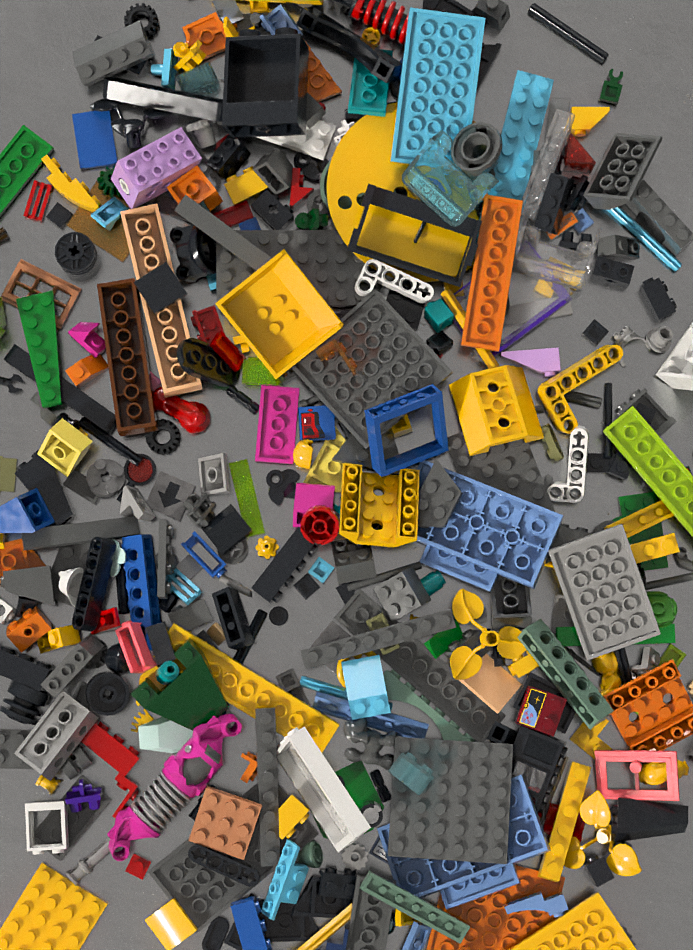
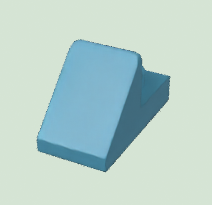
[91,196,129,231]

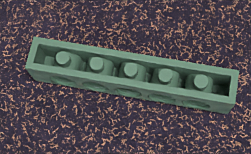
[517,619,614,730]

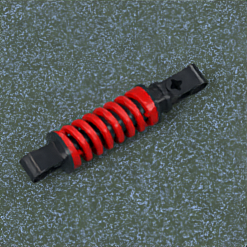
[333,0,482,61]

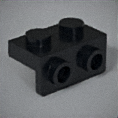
[206,135,251,182]
[318,867,359,900]

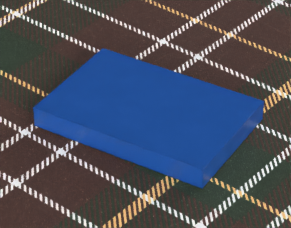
[72,110,118,170]

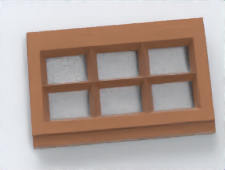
[1,259,82,329]

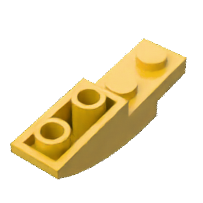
[41,155,101,212]

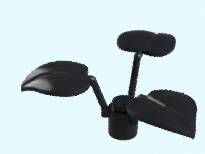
[90,98,177,148]

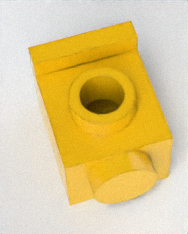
[507,651,539,678]

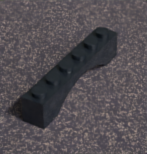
[296,7,402,83]

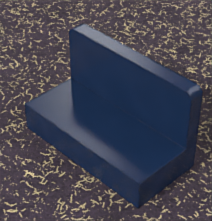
[326,925,349,950]

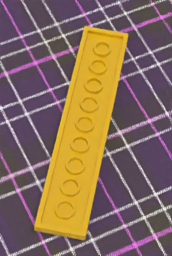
[153,623,339,752]

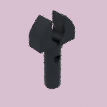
[0,374,25,394]

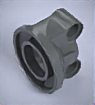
[451,122,502,185]

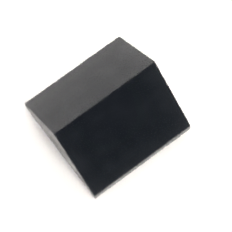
[201,504,253,555]

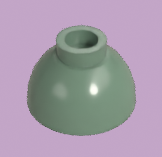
[298,841,323,868]

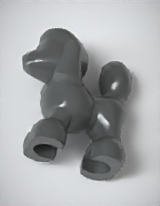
[344,718,398,770]

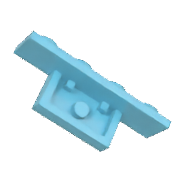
[261,839,309,920]

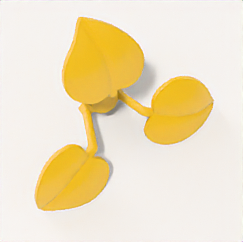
[450,589,527,680]
[564,790,642,876]

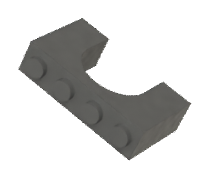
[625,180,693,257]

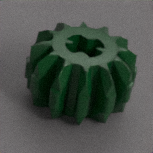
[97,165,121,198]

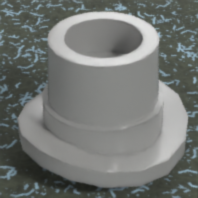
[646,326,673,353]

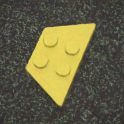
[303,426,346,493]

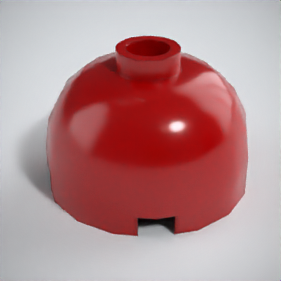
[300,505,339,545]

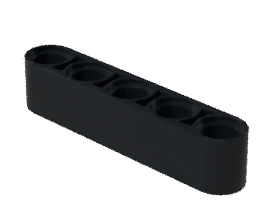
[72,537,116,632]

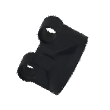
[170,225,216,282]

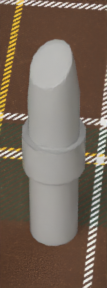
[219,574,252,597]

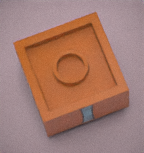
[166,165,223,211]

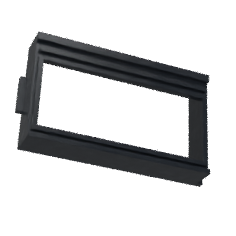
[347,183,482,287]

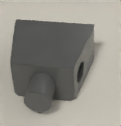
[472,0,510,32]
[253,148,293,195]

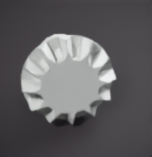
[186,119,216,149]

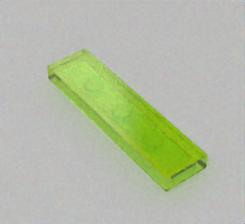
[229,459,265,538]

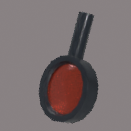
[116,454,157,502]

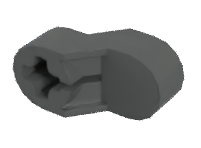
[30,391,58,427]

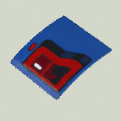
[298,405,336,441]

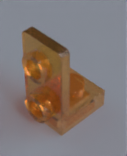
[315,339,357,376]

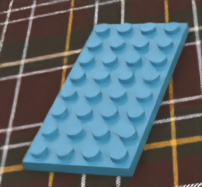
[390,7,486,171]

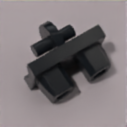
[566,175,590,212]
[558,231,594,263]

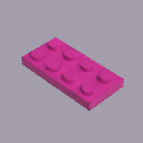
[255,385,300,465]

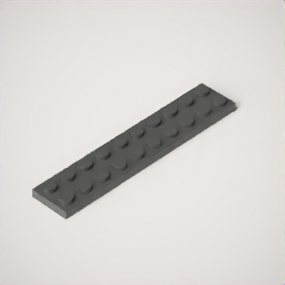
[334,588,506,742]

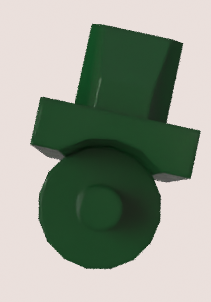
[295,208,328,230]

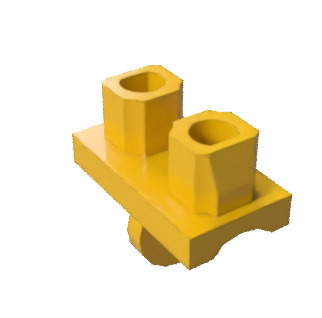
[173,40,206,74]

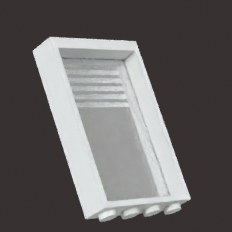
[277,726,371,852]

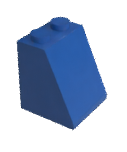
[0,488,55,533]

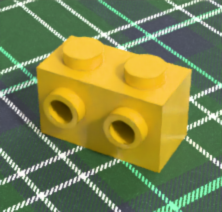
[224,166,268,205]

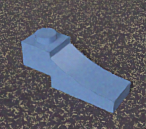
[503,891,568,917]

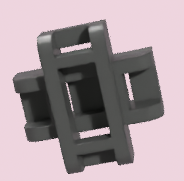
[183,493,216,528]

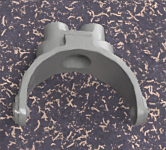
[613,326,651,367]

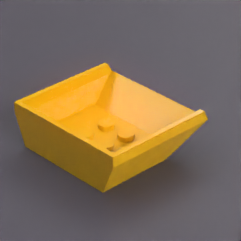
[215,249,344,379]

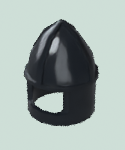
[105,643,130,674]

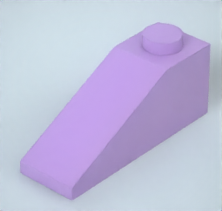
[500,348,561,377]

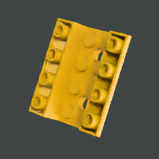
[449,365,544,456]
[339,463,420,547]

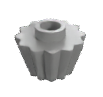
[342,844,368,871]

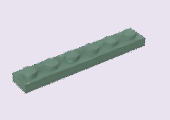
[360,870,470,944]

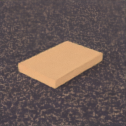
[459,654,522,714]

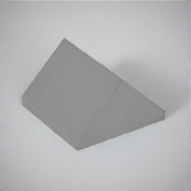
[198,453,231,496]

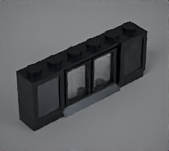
[512,725,568,814]

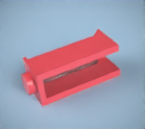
[115,620,157,673]

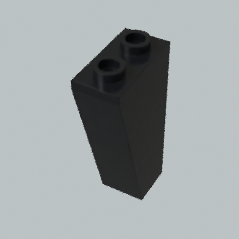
[14,450,75,526]
[611,798,688,842]

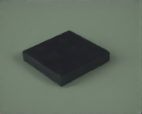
[134,262,187,315]

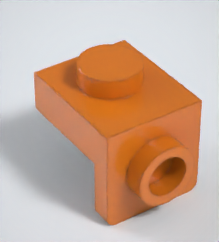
[241,751,257,783]

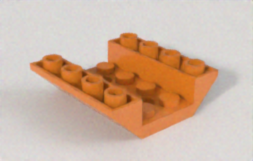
[604,659,693,751]

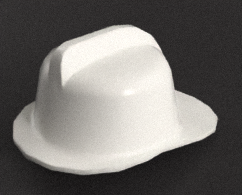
[59,567,84,607]

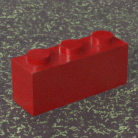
[81,721,141,777]

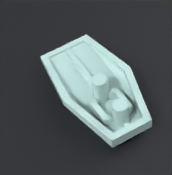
[138,717,193,753]

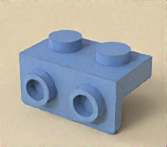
[259,4,303,36]

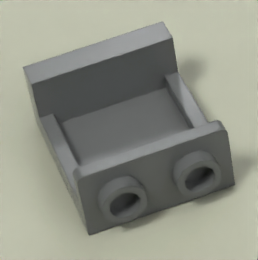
[615,388,677,437]

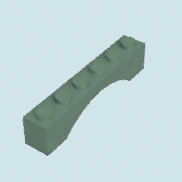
[383,669,475,742]

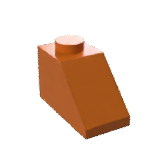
[65,354,109,389]

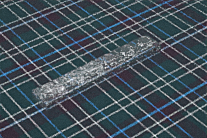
[520,109,575,221]

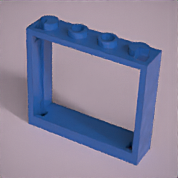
[364,384,449,477]

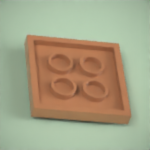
[188,785,262,860]

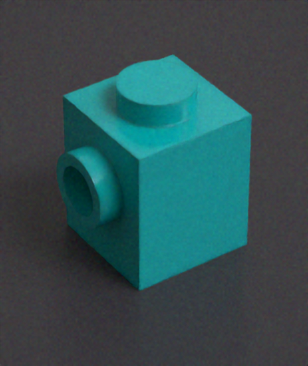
[424,298,454,333]

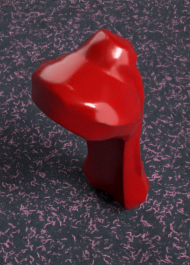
[153,387,211,434]

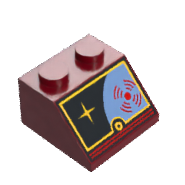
[515,686,567,737]

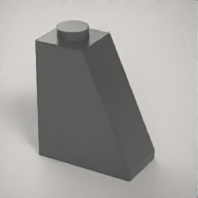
[0,565,56,605]

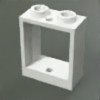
[25,800,69,855]

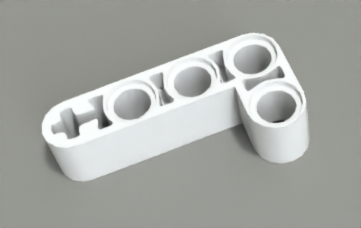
[354,259,434,303]
[547,426,589,503]

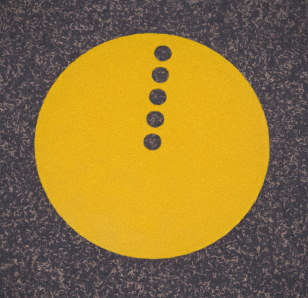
[327,102,488,282]

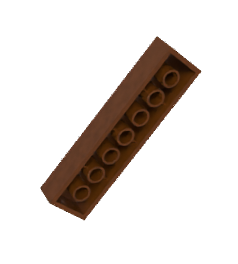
[97,278,159,436]

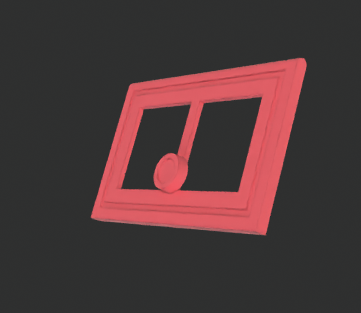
[595,750,680,801]

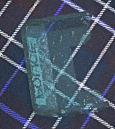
[402,130,499,227]

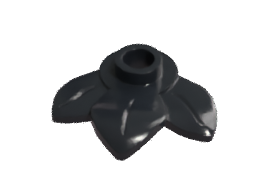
[294,152,329,180]
[266,469,300,505]

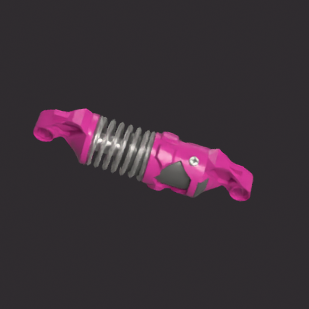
[107,713,242,861]

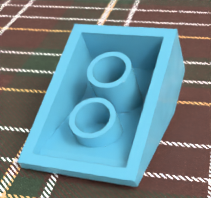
[341,655,391,720]

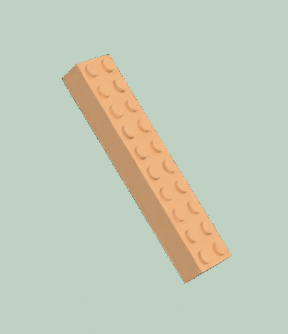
[120,203,202,398]

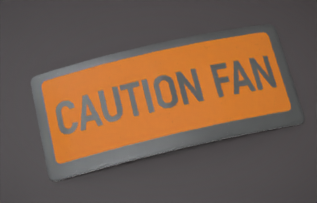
[544,209,580,241]

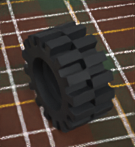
[124,3,159,39]
[145,419,181,454]

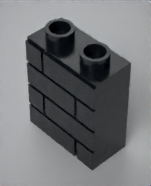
[222,27,309,138]

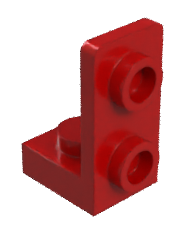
[112,773,140,818]

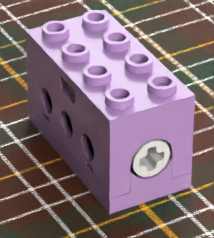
[111,127,202,209]

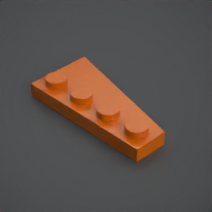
[305,41,342,102]

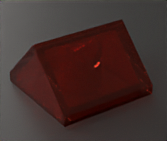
[563,134,596,174]

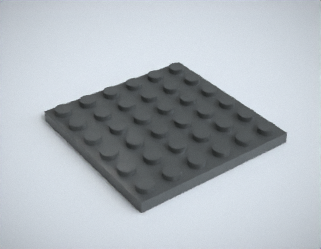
[291,289,453,450]
[388,737,513,864]

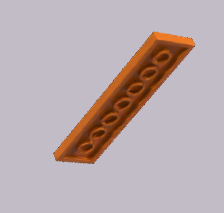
[461,194,523,352]

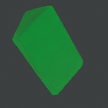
[424,619,463,659]

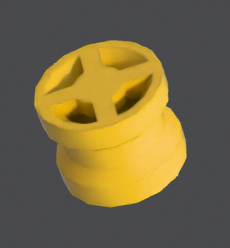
[362,27,380,47]

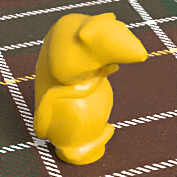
[593,651,621,697]
[639,759,689,785]

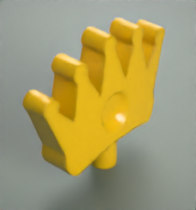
[131,709,154,732]

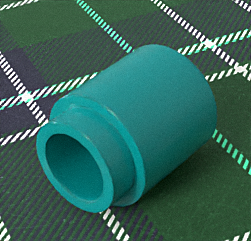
[420,570,446,596]
[155,661,179,685]

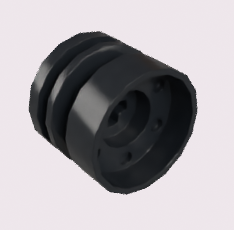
[55,232,99,277]
[0,680,50,725]

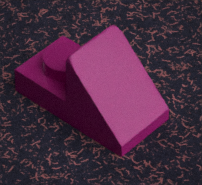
[68,322,106,358]

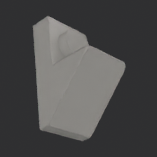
[120,486,155,521]

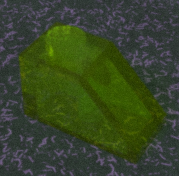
[242,357,281,387]

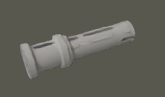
[65,837,110,886]

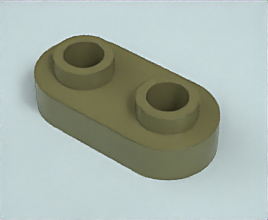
[541,423,564,462]

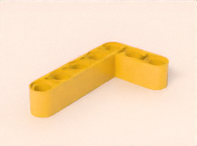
[538,344,623,434]

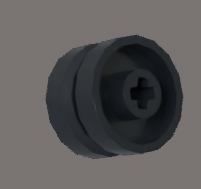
[85,671,130,716]

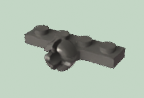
[154,519,178,599]

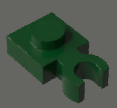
[599,69,623,105]

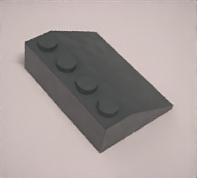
[583,133,663,210]

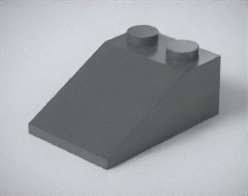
[490,577,532,630]

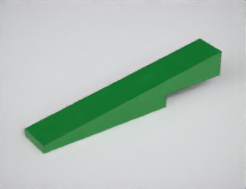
[556,624,676,646]

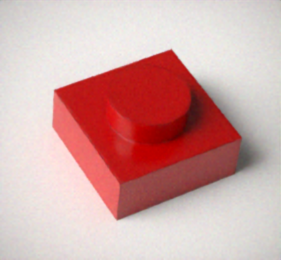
[125,853,152,880]

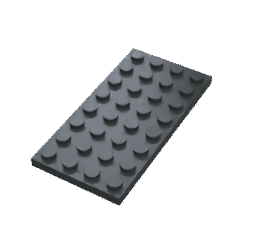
[216,230,369,307]
[447,419,567,582]
[148,783,319,934]

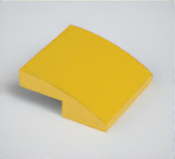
[145,898,198,950]

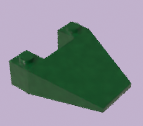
[131,638,229,731]

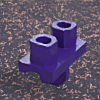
[65,779,102,813]

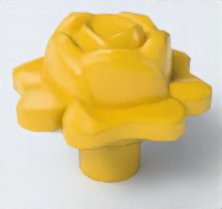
[255,536,279,559]

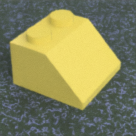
[37,418,93,477]

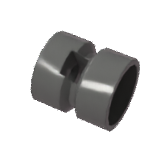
[61,744,93,780]

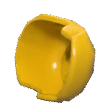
[293,439,313,470]

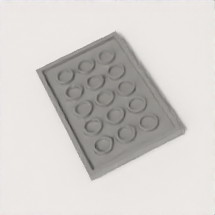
[548,524,661,660]

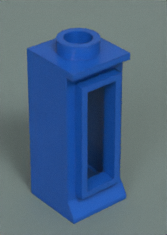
[181,531,228,579]

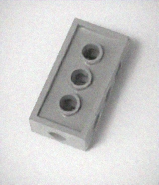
[14,690,98,781]

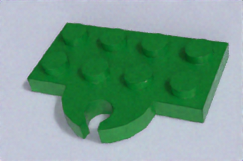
[612,492,668,571]

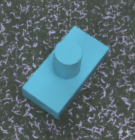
[151,49,178,89]

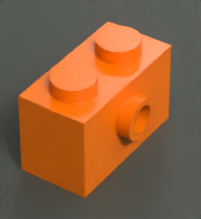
[6,606,52,653]

